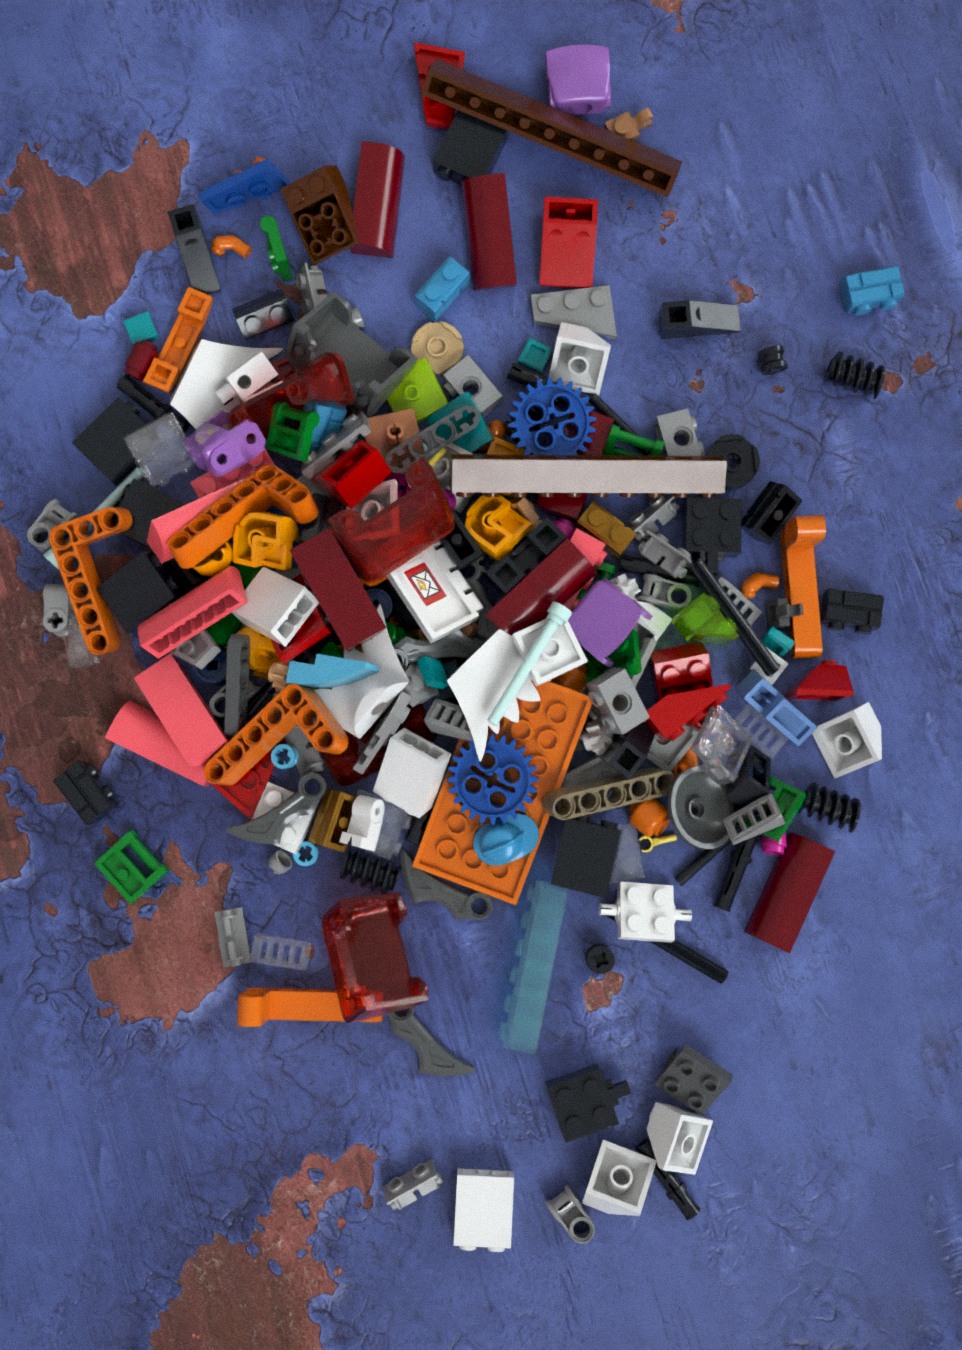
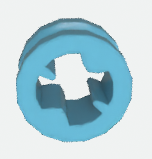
[271,744,299,769]
[293,841,319,866]

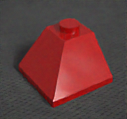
[785,660,853,701]

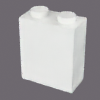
[232,567,319,647]
[373,728,451,818]
[454,1168,514,1252]

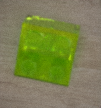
[671,593,739,646]

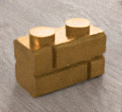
[575,500,637,560]
[308,789,357,853]

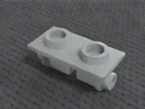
[296,263,327,315]
[625,493,680,544]
[638,530,693,579]
[284,724,325,778]
[215,907,251,967]
[383,1159,443,1210]

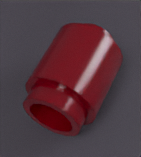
[123,339,160,382]

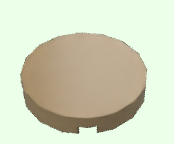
[411,321,464,375]

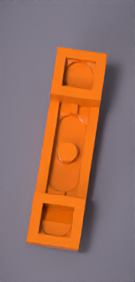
[143,287,213,393]

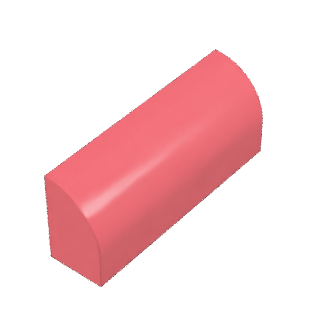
[147,477,247,564]
[138,566,247,659]
[134,653,230,767]
[105,700,210,787]

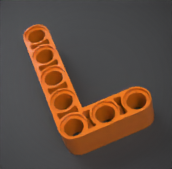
[167,465,319,569]
[49,507,133,655]
[780,515,826,659]
[204,684,349,786]
[237,988,383,1027]

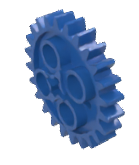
[507,377,597,455]
[447,733,539,825]

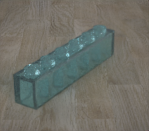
[498,879,569,1055]

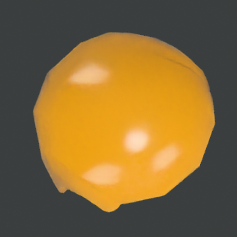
[192,541,233,577]

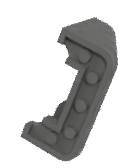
[286,291,418,418]

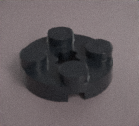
[705,434,760,489]

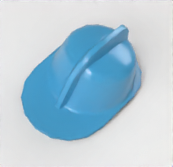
[473,813,539,866]

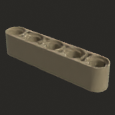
[541,767,675,820]

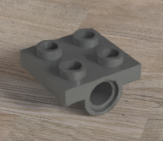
[654,1044,733,1116]

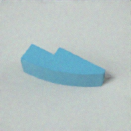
[285,654,380,688]

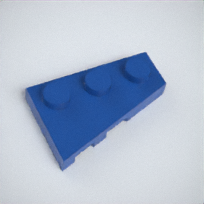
[199,159,292,214]

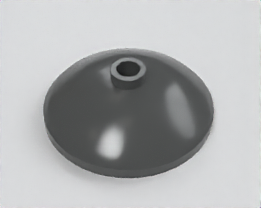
[668,766,737,850]

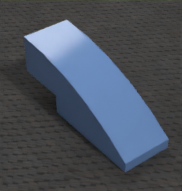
[735,669,817,747]

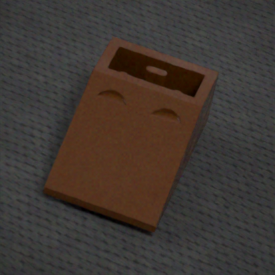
[280,165,359,266]

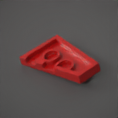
[414,42,465,130]
[210,731,286,820]

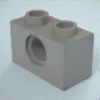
[443,355,503,418]
[653,408,705,456]
[586,667,650,735]

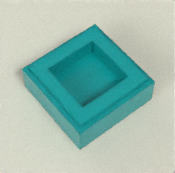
[123,311,159,345]
[518,337,553,374]
[761,626,795,658]
[417,656,449,689]

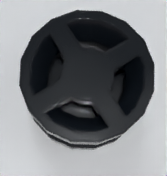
[757,345,788,375]
[585,944,615,974]

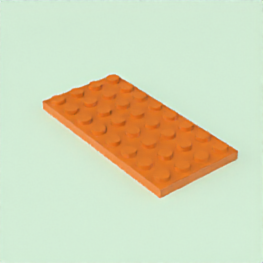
[412,680,592,905]

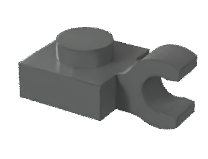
[765,598,803,630]

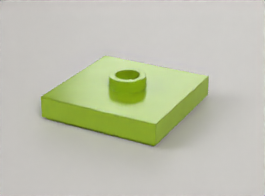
[387,357,449,424]

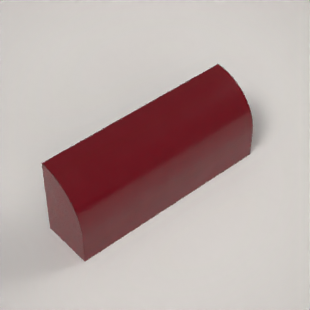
[350,141,405,258]
[461,173,517,291]
[537,411,614,525]
[290,528,386,652]
[486,538,598,636]
[744,832,835,953]

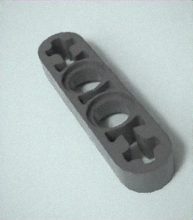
[384,405,480,473]
[224,633,250,739]

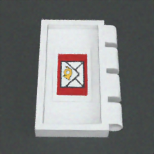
[372,527,484,643]

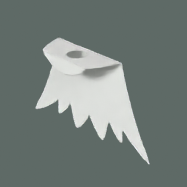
[170,339,283,430]
[314,604,410,739]
[447,629,551,762]

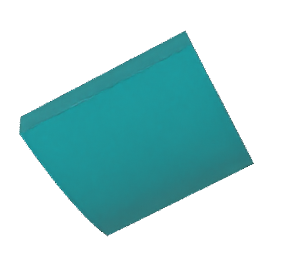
[426,392,495,454]

